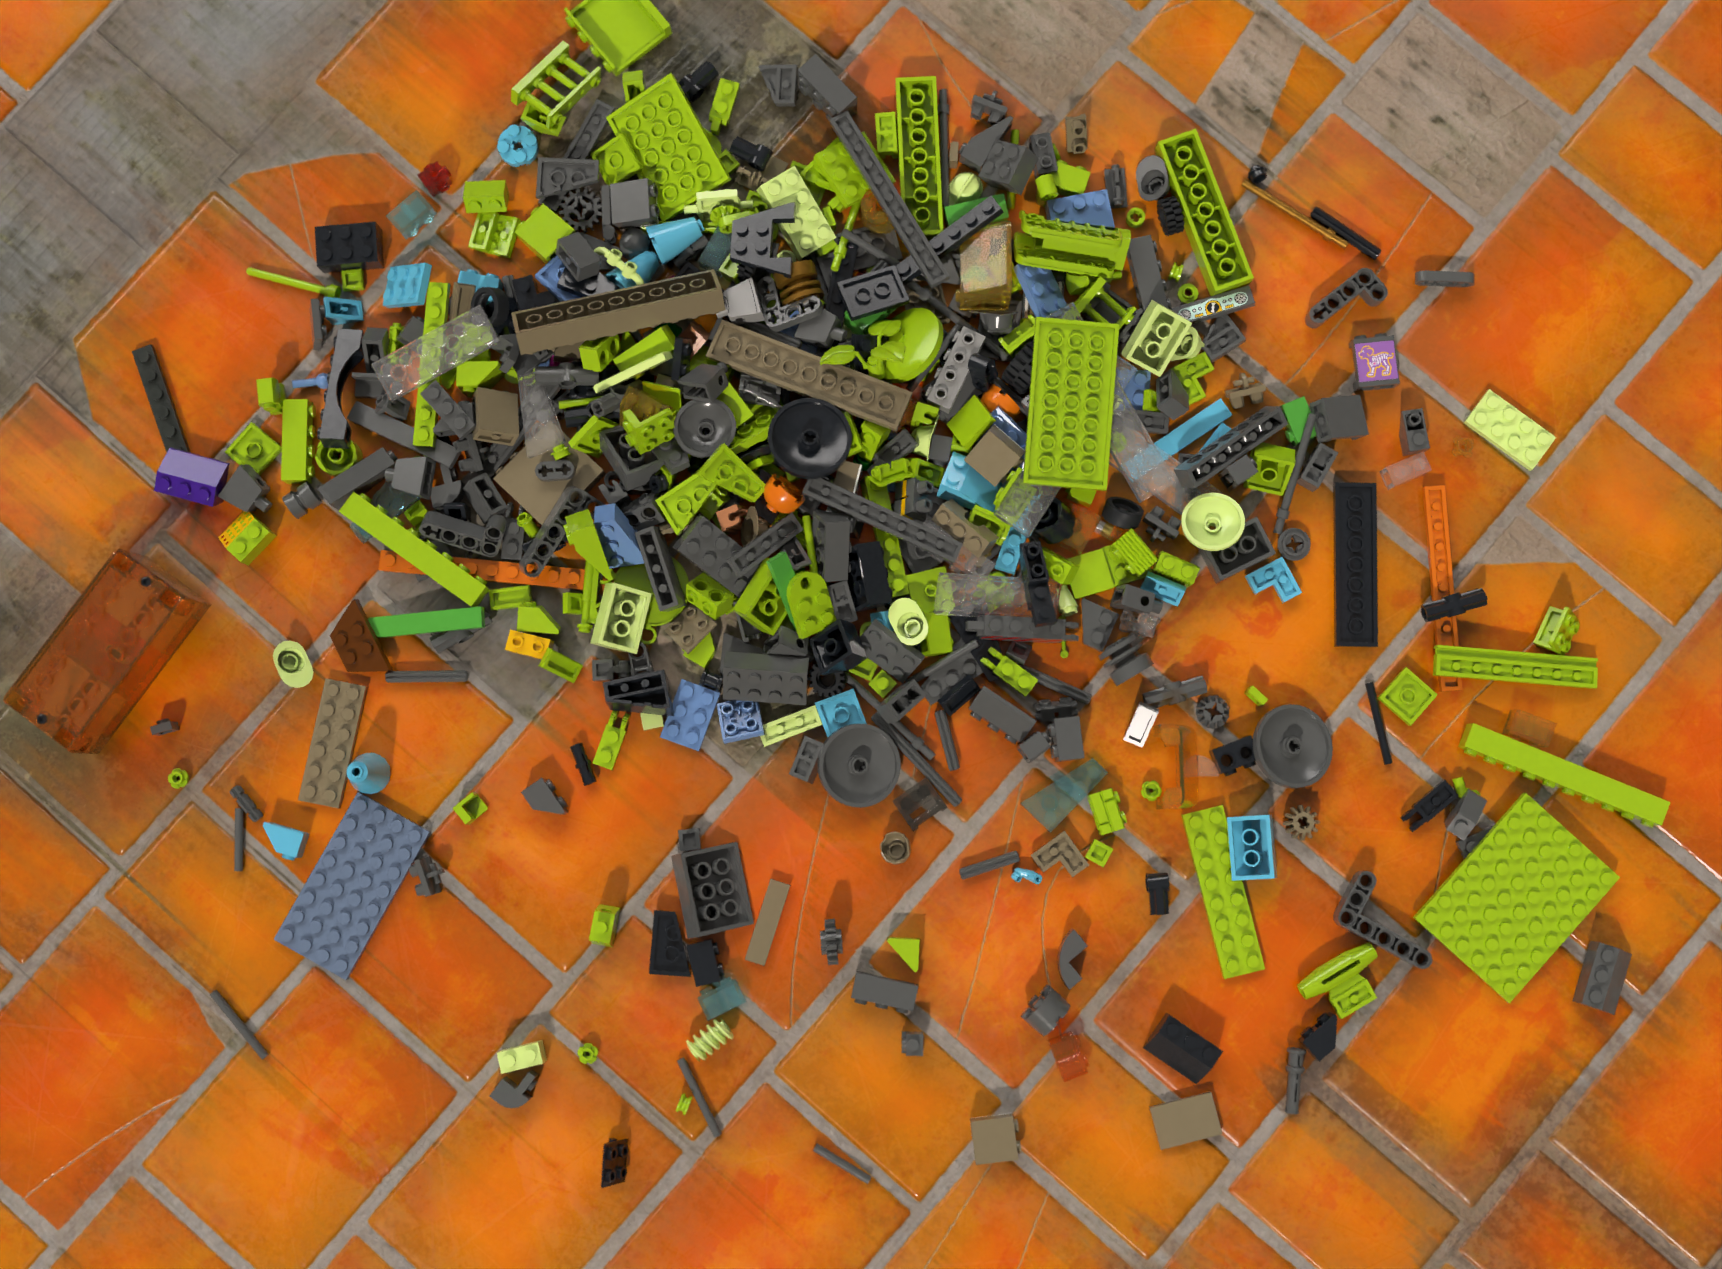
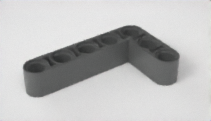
[519,486,606,578]
[1333,871,1432,969]

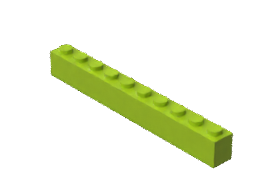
[1458,723,1670,828]

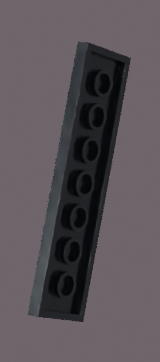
[1333,482,1378,647]

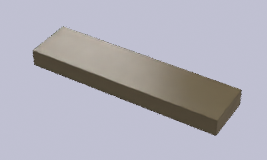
[745,879,791,966]

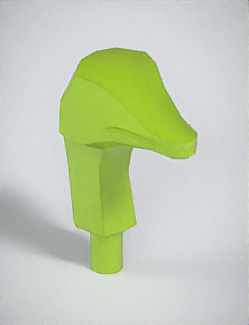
[1065,271,1122,295]

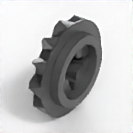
[1277,528,1311,561]
[1196,696,1229,729]

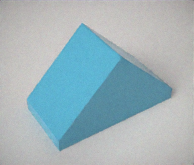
[323,297,364,325]

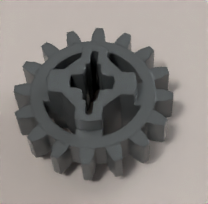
[559,188,602,233]
[820,919,843,965]

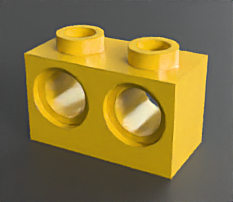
[505,629,554,660]

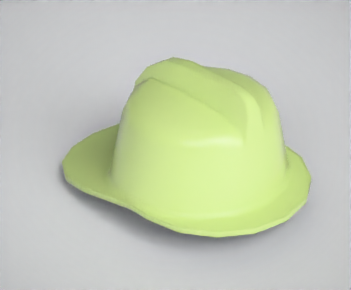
[949,172,983,206]
[1170,326,1205,361]
[911,415,939,462]
[888,598,929,646]
[273,641,314,688]

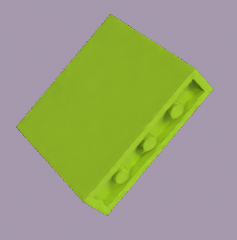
[564,0,672,77]

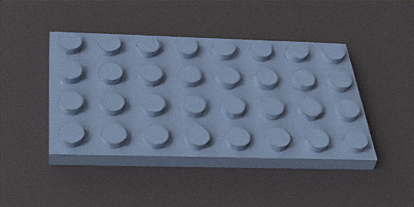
[274,792,431,980]

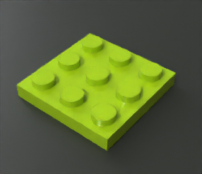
[813,131,896,209]

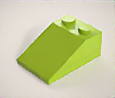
[563,509,613,581]

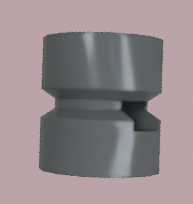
[282,481,322,519]

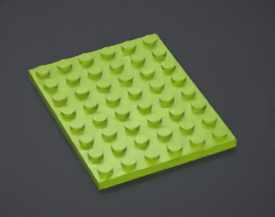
[1413,793,1620,1003]

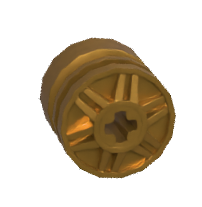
[773,260,824,308]

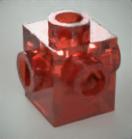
[417,161,453,197]

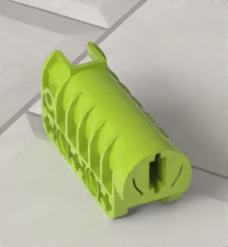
[1013,210,1131,278]

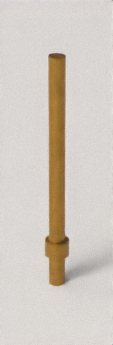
[1241,179,1349,249]

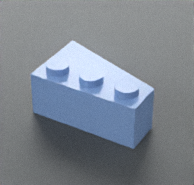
[1045,189,1115,230]

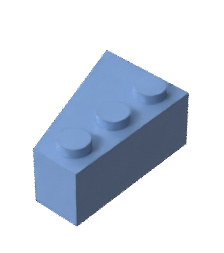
[594,503,644,569]

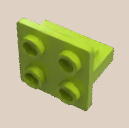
[1533,606,1580,655]

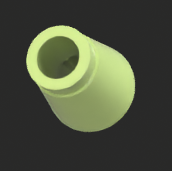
[1055,585,1078,617]

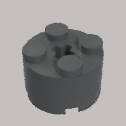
[1020,984,1071,1036]

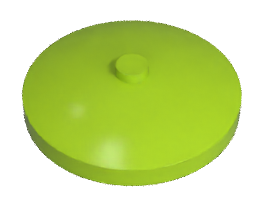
[883,308,944,383]

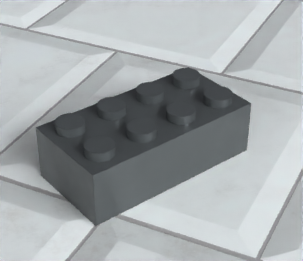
[673,514,762,598]
[723,651,809,705]

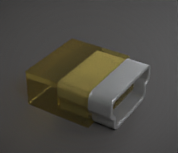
[1094,520,1123,542]

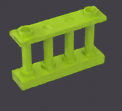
[511,41,601,129]
[1061,276,1136,330]

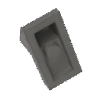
[491,334,520,373]

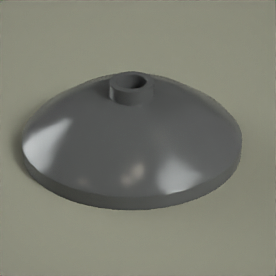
[674,399,736,458]

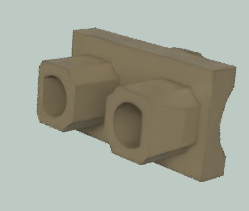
[1065,114,1087,154]
[1224,373,1266,409]

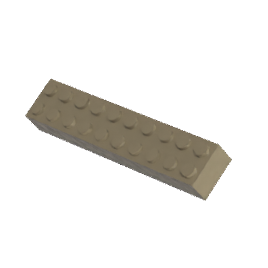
[511,269,725,355]

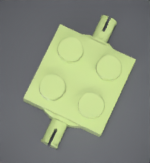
[684,189,753,221]

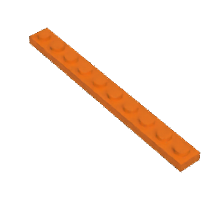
[1422,485,1463,692]
[379,550,585,591]

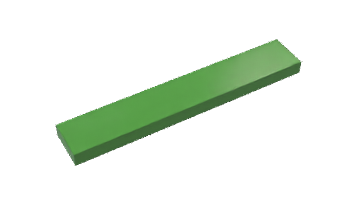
[368,606,485,638]

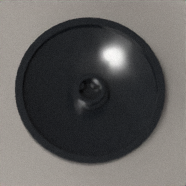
[768,398,852,479]

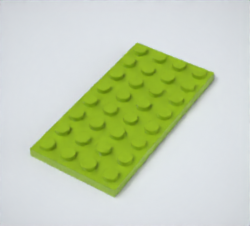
[1022,317,1119,491]

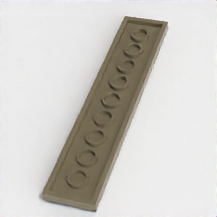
[706,320,913,432]

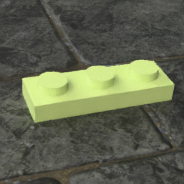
[760,705,823,747]

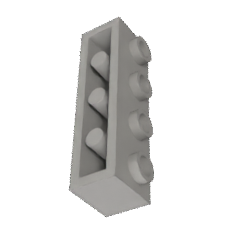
[925,326,986,414]

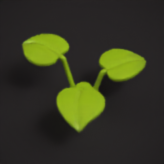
[820,319,906,380]

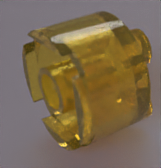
[861,190,895,234]

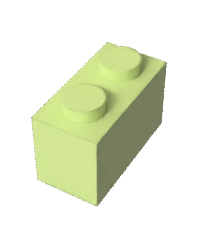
[497,1040,547,1074]

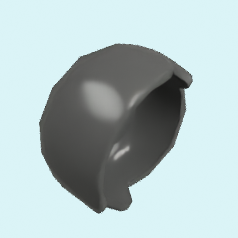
[619,228,650,260]

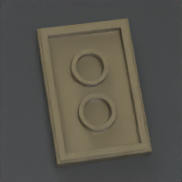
[1149,1091,1222,1150]

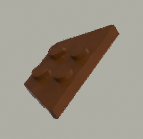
[330,599,393,672]

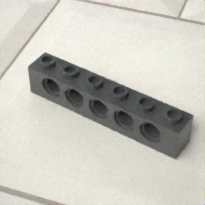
[1173,406,1288,488]

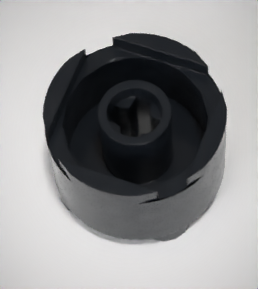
[1027,496,1075,544]

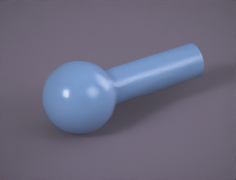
[292,373,328,389]

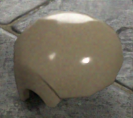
[880,831,912,865]

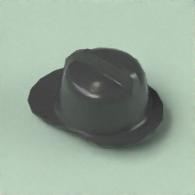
[1136,155,1170,201]
[969,311,1018,335]

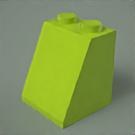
[515,204,576,264]

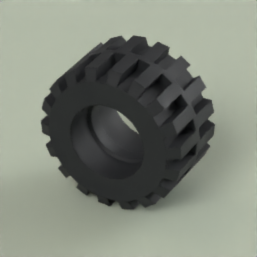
[1001,340,1034,395]

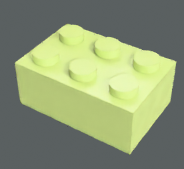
[1120,300,1192,377]

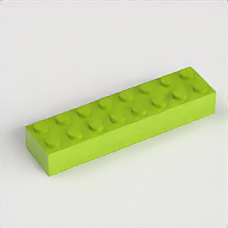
[895,76,943,243]
[1154,129,1254,296]

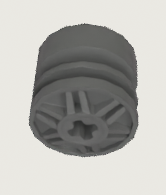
[1098,634,1154,686]

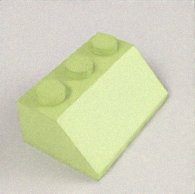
[591,583,652,654]

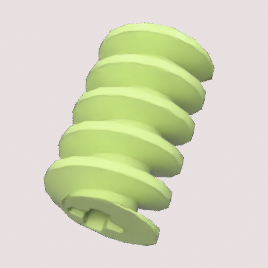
[686,1018,734,1062]

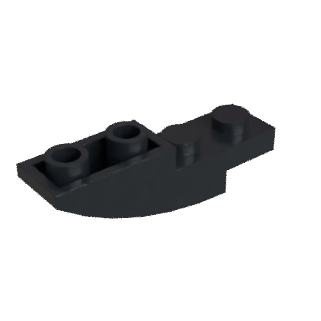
[1019,541,1057,627]

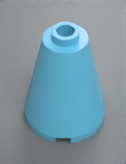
[646,217,705,265]
[605,251,660,289]
[347,753,390,794]

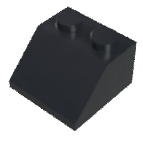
[809,618,867,675]

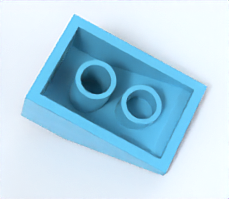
[936,451,1002,512]

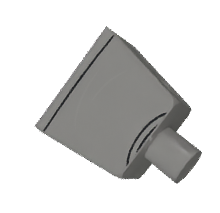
[716,278,765,325]

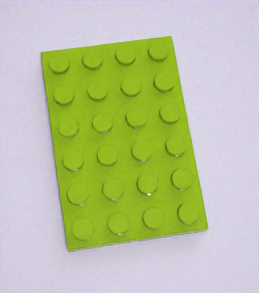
[606,73,731,222]

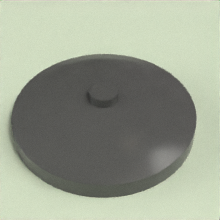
[1253,704,1333,788]
[818,724,901,807]

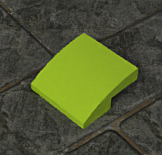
[468,212,521,258]

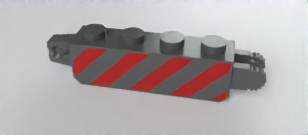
[965,615,1079,643]

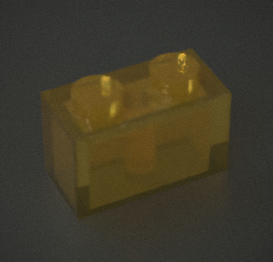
[1502,709,1557,750]

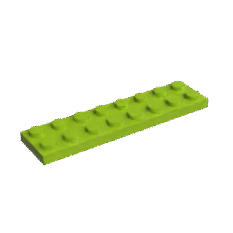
[1181,805,1265,979]

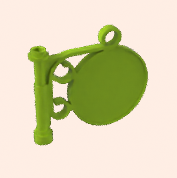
[577,556,689,645]

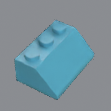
[1227,815,1277,881]

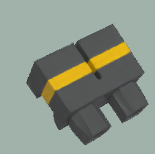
[894,478,934,520]

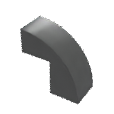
[1057,929,1088,990]

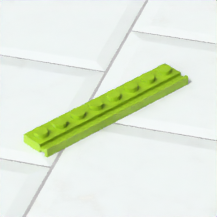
[1433,645,1598,689]

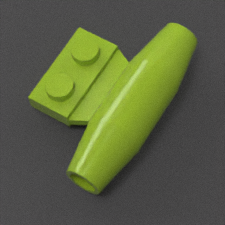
[1297,943,1378,1019]

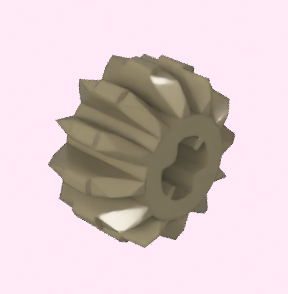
[1283,805,1320,841]

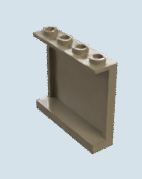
[493,420,606,525]

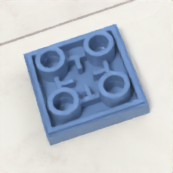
[717,700,765,744]

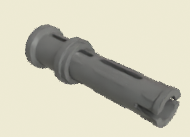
[1285,1047,1306,1114]

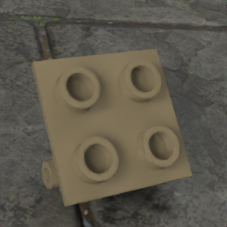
[735,156,788,192]
[664,604,717,654]

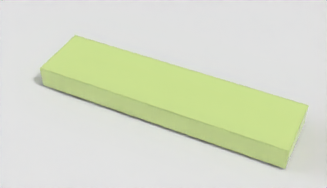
[593,351,673,393]

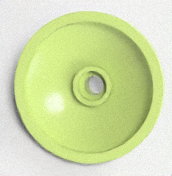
[1181,493,1245,551]

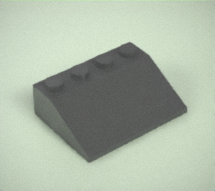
[671,842,754,938]

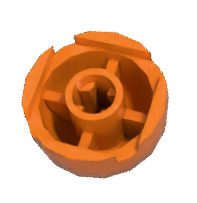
[981,384,1021,420]
[763,473,805,514]

